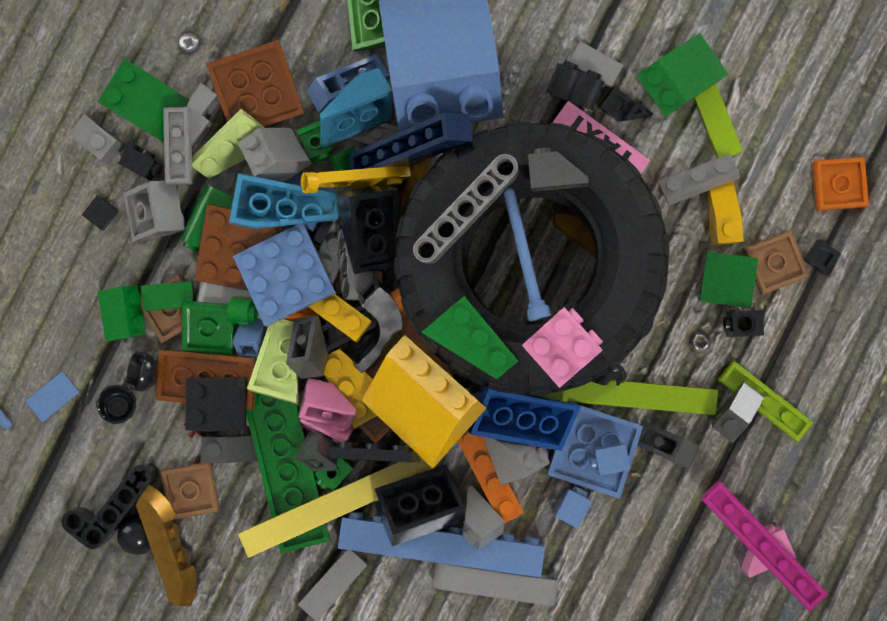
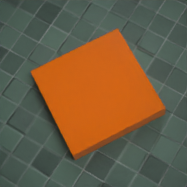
[812,157,869,211]

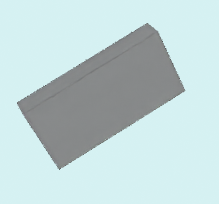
[569,41,623,88]

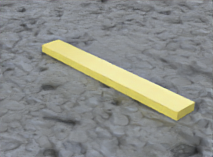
[238,457,435,558]

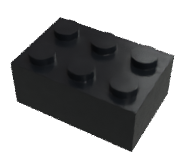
[374,464,466,547]

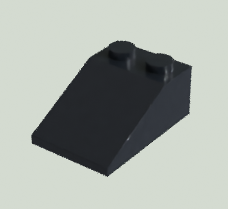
[337,184,400,274]

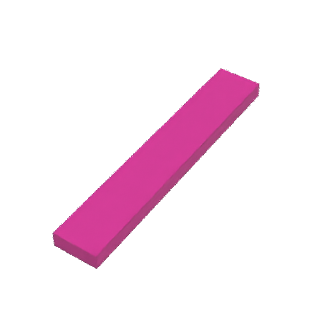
[700,481,828,612]

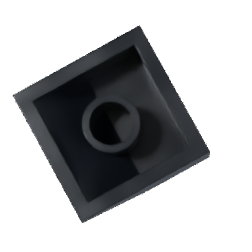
[185,376,247,431]

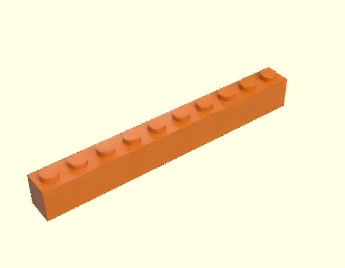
[391,289,524,523]

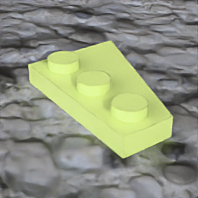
[192,109,265,179]
[247,319,298,404]

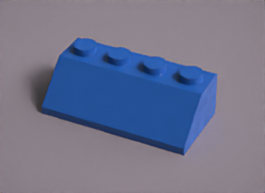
[468,386,581,451]

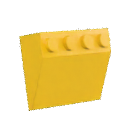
[362,335,486,468]

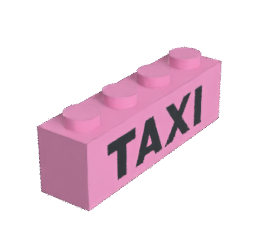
[553,101,650,173]

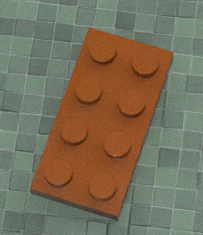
[156,349,257,410]

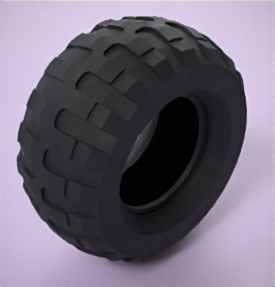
[394,121,669,395]

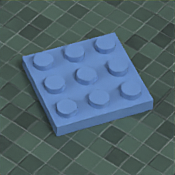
[233,224,337,327]
[547,402,643,499]

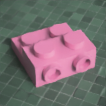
[522,307,603,388]

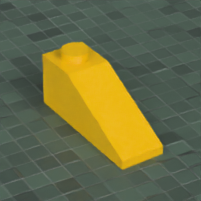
[706,181,744,246]

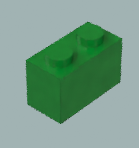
[97,286,146,342]

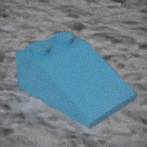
[319,67,393,148]

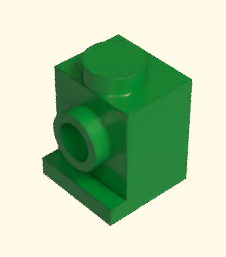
[297,121,334,163]
[315,458,355,491]

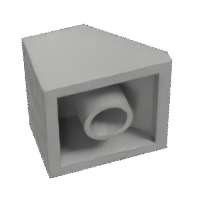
[237,128,312,183]
[123,181,185,242]
[483,437,549,485]

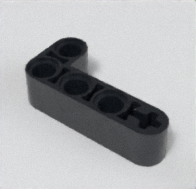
[61,463,158,549]

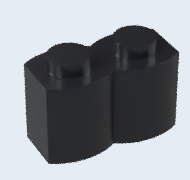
[546,60,605,110]

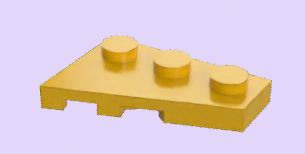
[324,349,377,429]

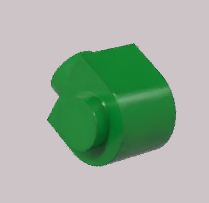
[227,296,258,325]

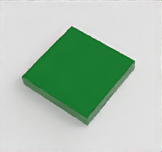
[699,252,758,308]
[182,300,235,355]

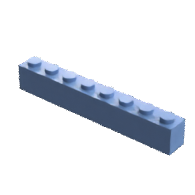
[338,511,545,578]

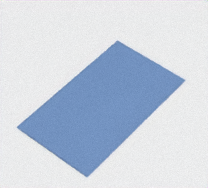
[25,371,79,423]

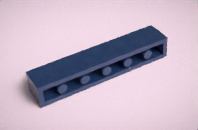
[349,112,473,170]

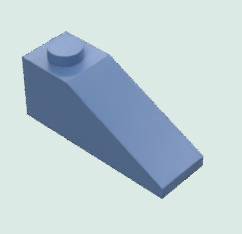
[307,54,389,113]

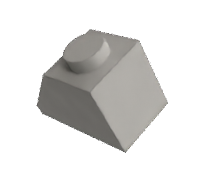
[69,114,125,165]
[462,485,505,551]

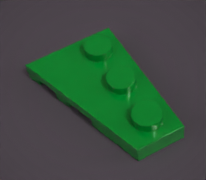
[422,296,519,379]

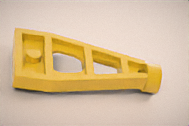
[301,166,411,194]

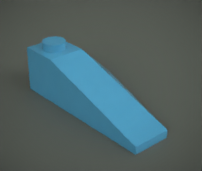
[229,174,338,229]

